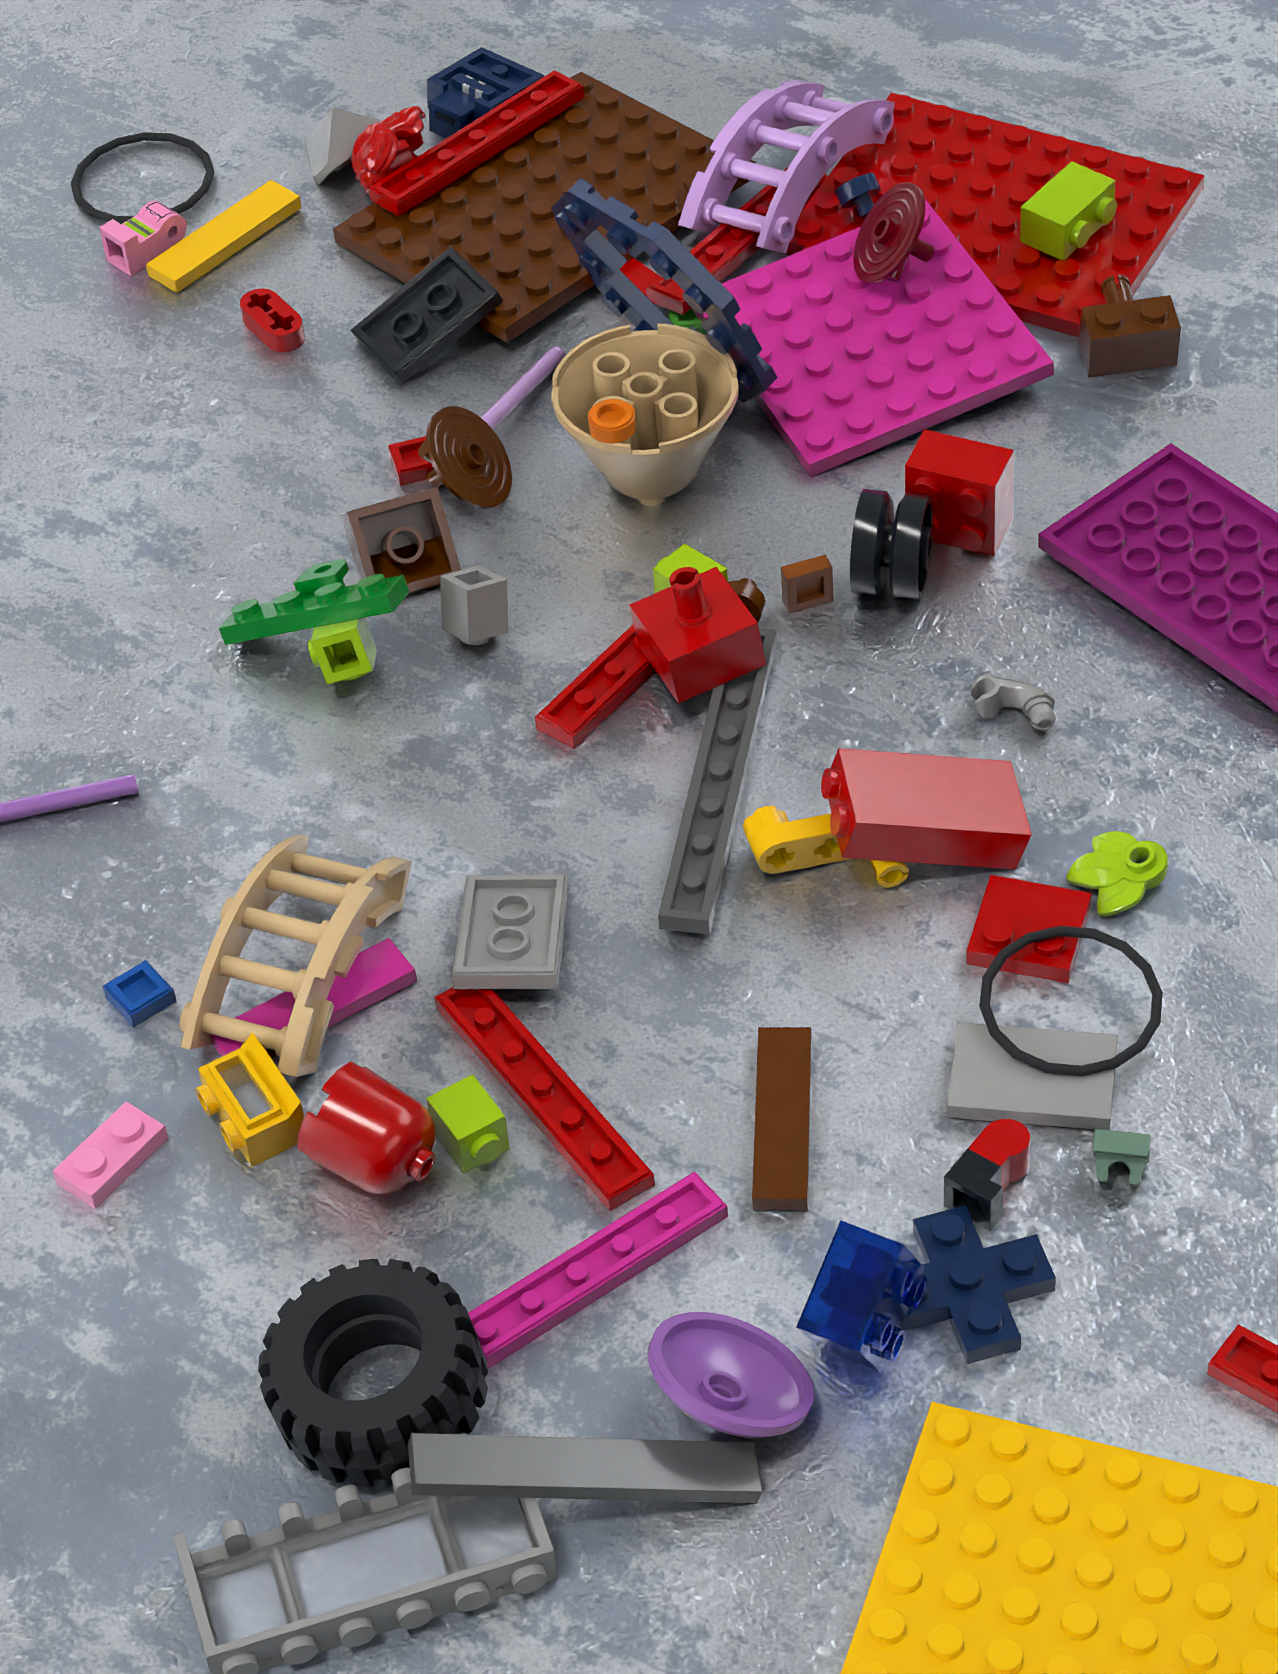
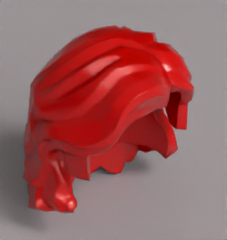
[351,106,426,195]

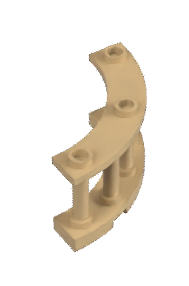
[179,834,412,1077]

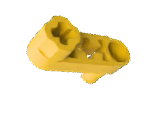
[743,805,909,888]

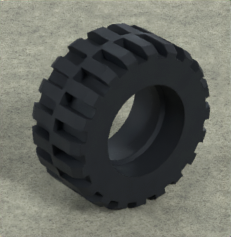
[258,1259,488,1488]

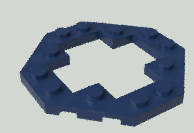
[551,178,778,403]

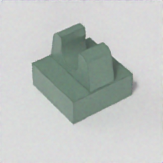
[1093,1129,1151,1187]

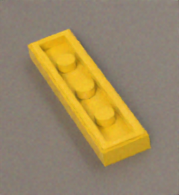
[146,180,302,293]

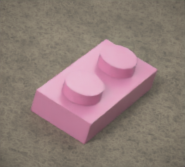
[53,1101,168,1209]

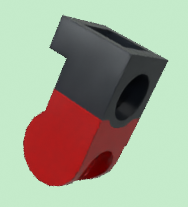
[944,1119,1030,1231]

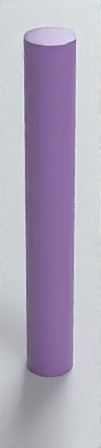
[0,774,139,823]

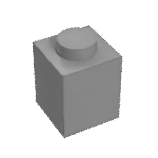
[440,565,508,645]

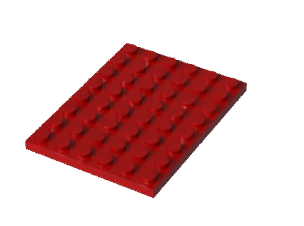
[780,92,1205,338]

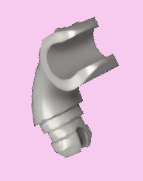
[971,674,1056,731]

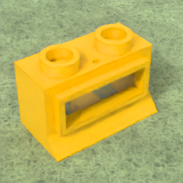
[195,1032,304,1167]

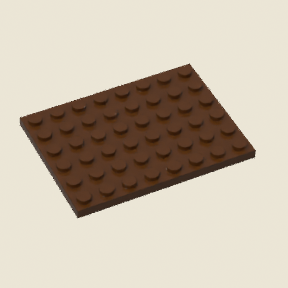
[333,72,756,343]

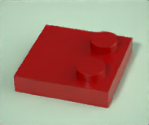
[966,875,1092,984]

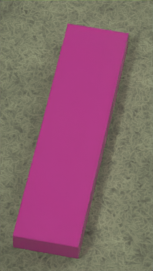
[209,938,417,1058]

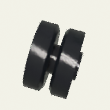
[850,489,933,601]

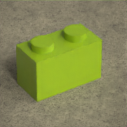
[1020,161,1117,261]

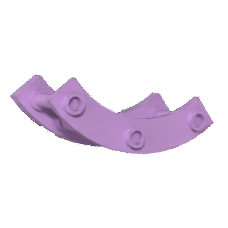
[678,80,895,254]

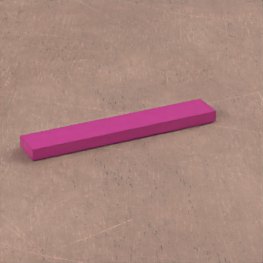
[468,1171,728,1369]

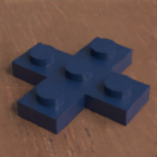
[877,1205,1056,1364]

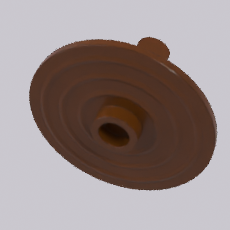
[418,406,512,509]

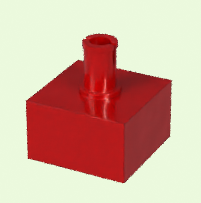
[629,567,766,704]

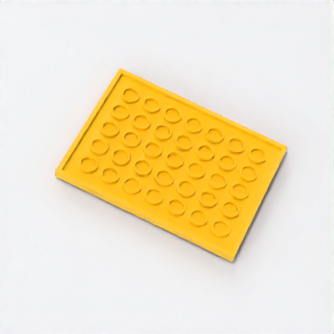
[841,1402,1278,1674]

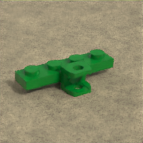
[219,559,409,645]

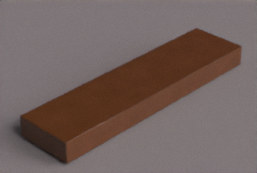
[752,1027,812,1210]

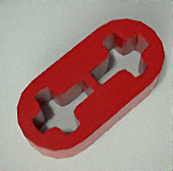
[240,288,305,353]

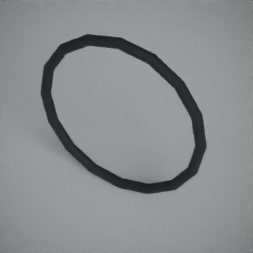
[71,132,214,224]
[979,926,1163,1076]

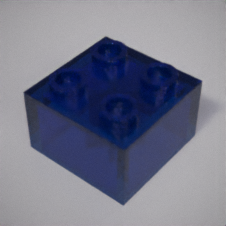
[796,1220,927,1373]

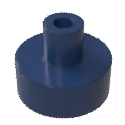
[835,173,881,218]

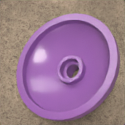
[647,1312,814,1438]

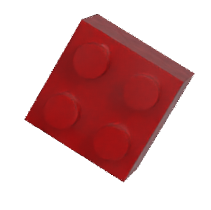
[905,429,1014,556]

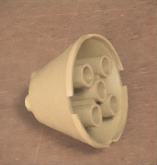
[551,323,739,506]

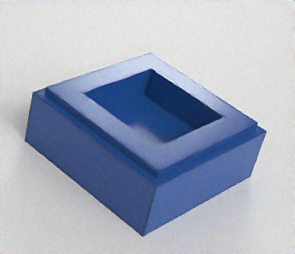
[103,960,176,1028]

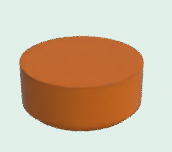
[588,399,636,444]

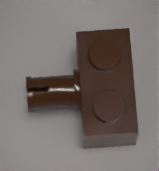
[1079,275,1181,378]

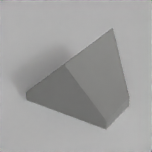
[304,108,382,185]

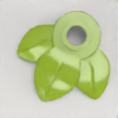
[1066,831,1169,917]

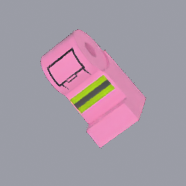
[99,201,187,276]

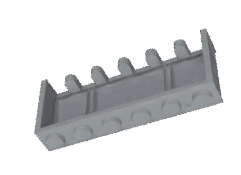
[173,1432,558,1674]

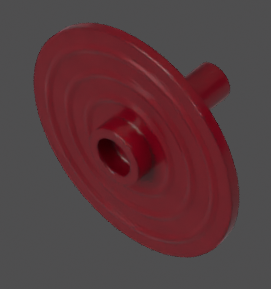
[853,182,935,284]

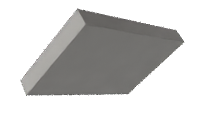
[452,874,569,989]
[947,1022,1118,1130]

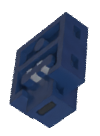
[427,47,544,138]

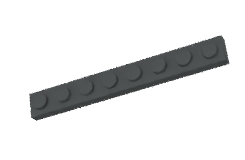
[658,628,777,934]

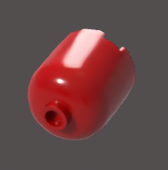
[297,1062,436,1195]

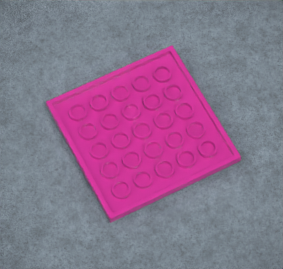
[692,200,1054,477]

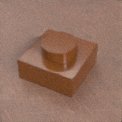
[781,554,834,613]

